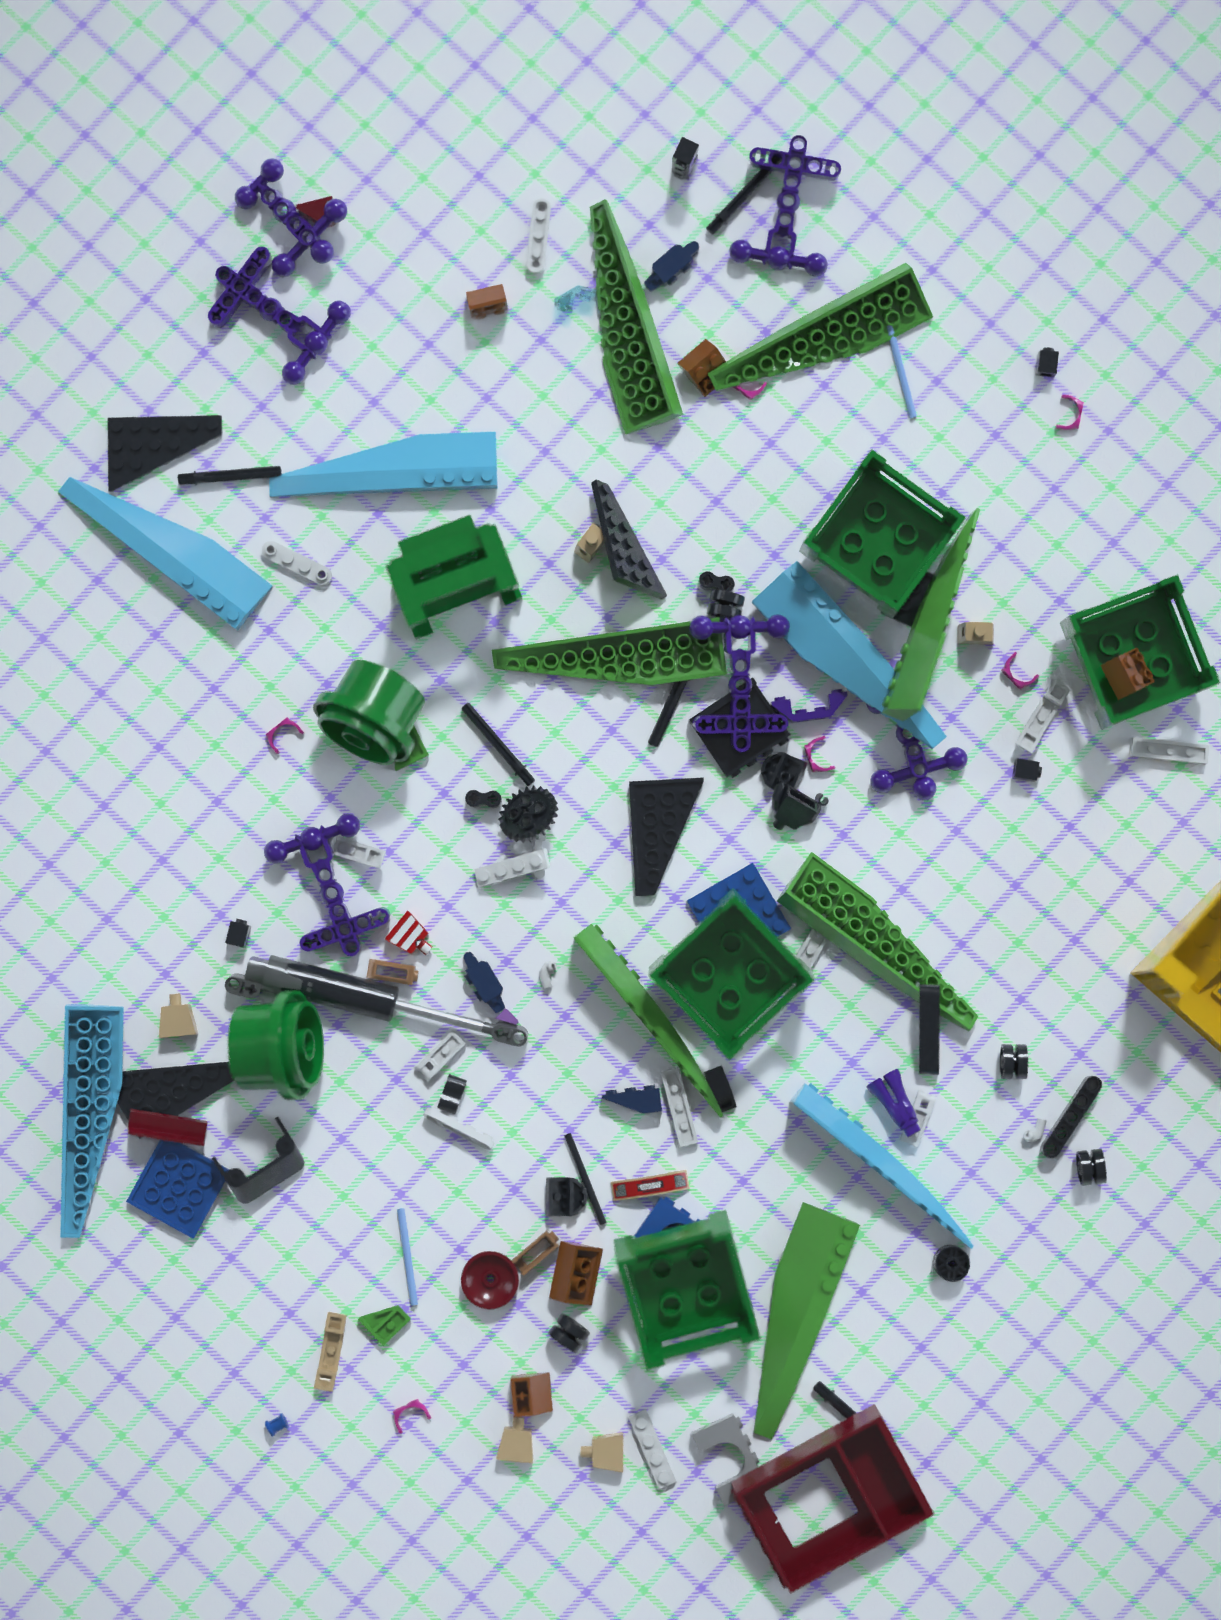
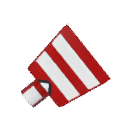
[384,910,433,956]

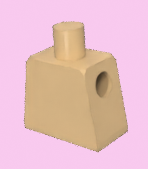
[574,523,605,563]
[957,622,994,645]
[159,993,198,1038]
[496,1416,534,1464]
[581,1432,623,1472]

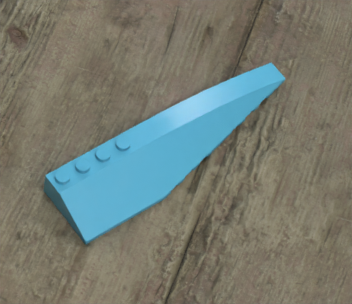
[269,431,498,497]
[58,477,273,631]
[751,561,947,749]
[60,1004,124,1238]
[790,1083,974,1249]

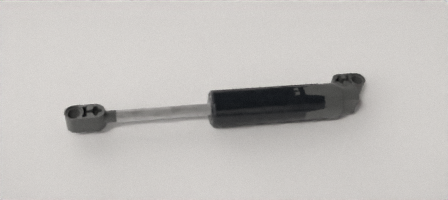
[224,955,529,1047]

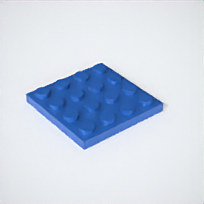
[687,863,791,937]
[126,1140,230,1239]

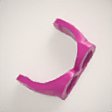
[732,382,768,400]
[1055,394,1084,430]
[1001,652,1039,690]
[265,717,304,754]
[804,736,835,772]
[393,1399,431,1434]

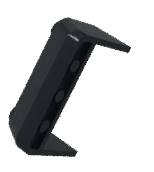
[211,1116,305,1204]

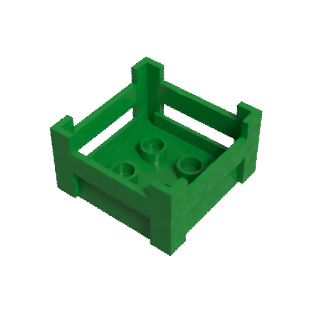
[799,448,966,619]
[385,514,523,640]
[1059,574,1221,730]
[648,888,816,1061]
[613,1209,761,1371]

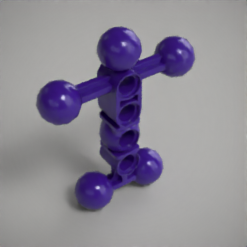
[234,158,348,278]
[866,693,968,800]

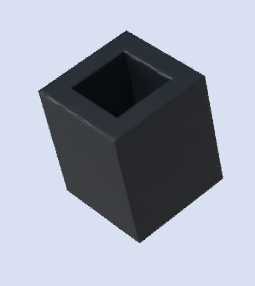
[1035,347,1059,377]
[1012,758,1042,782]
[225,918,251,948]

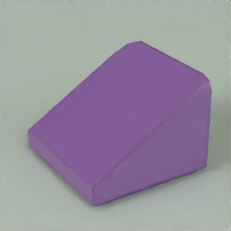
[495,1008,519,1024]

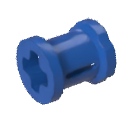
[264,1413,289,1437]

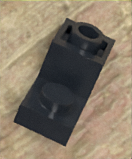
[704,1065,737,1112]

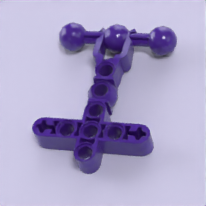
[729,135,841,277]
[208,246,351,385]
[689,614,790,752]
[264,813,391,957]

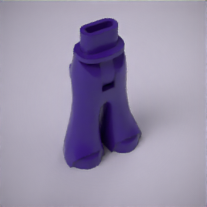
[866,1069,921,1137]

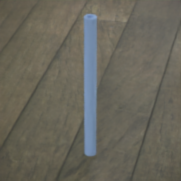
[887,326,917,419]
[397,1208,418,1305]

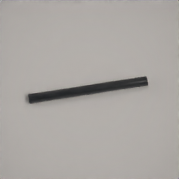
[564,1133,607,1225]

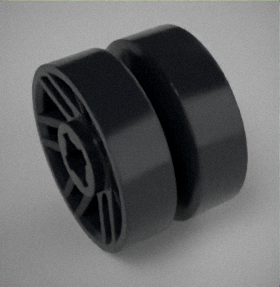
[706,589,745,620]
[1000,1044,1028,1079]
[1076,1148,1107,1186]
[932,1244,970,1282]
[548,1313,590,1354]

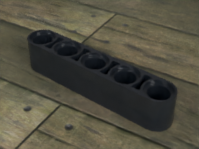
[919,984,940,1075]
[1040,1075,1102,1158]

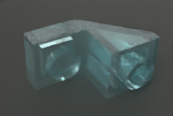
[554,285,597,312]

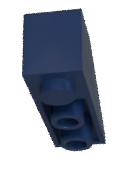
[602,1084,662,1114]

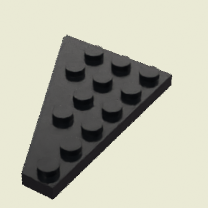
[107,415,223,492]
[591,479,667,600]
[629,777,704,897]
[117,1061,234,1139]

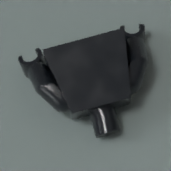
[771,771,829,831]

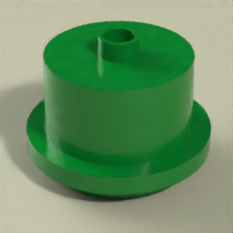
[313,660,425,765]
[227,991,324,1101]

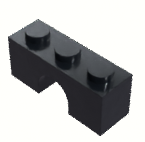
[671,137,700,180]

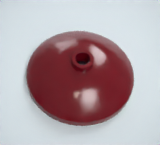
[461,1251,519,1310]

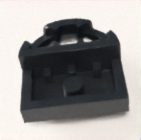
[761,752,808,790]
[546,1177,587,1217]

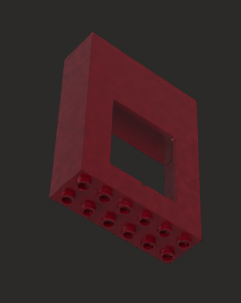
[731,1404,935,1594]

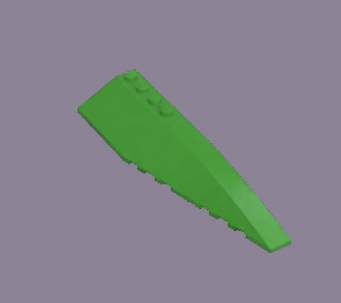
[589,199,684,434]
[708,262,934,391]
[882,508,980,721]
[491,617,727,685]
[777,852,979,1032]
[573,924,723,1118]
[754,1202,860,1440]

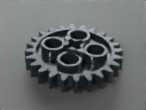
[498,785,559,843]

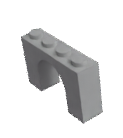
[691,1413,760,1506]

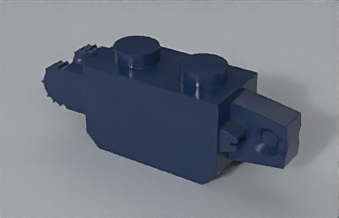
[644,240,700,292]
[463,952,506,1013]

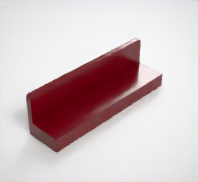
[127,1109,208,1146]

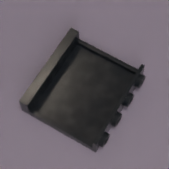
[689,677,791,779]

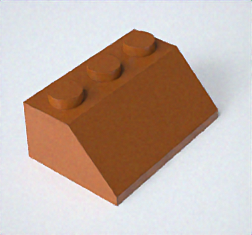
[549,1241,603,1306]

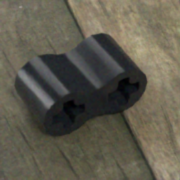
[698,571,735,592]
[465,790,502,809]
[437,1074,467,1115]

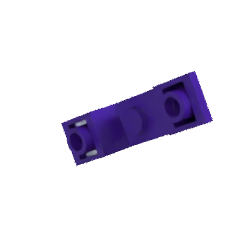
[770,689,848,723]

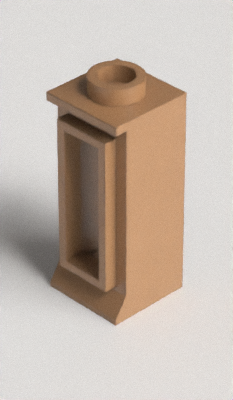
[366,959,419,985]
[512,1230,560,1276]

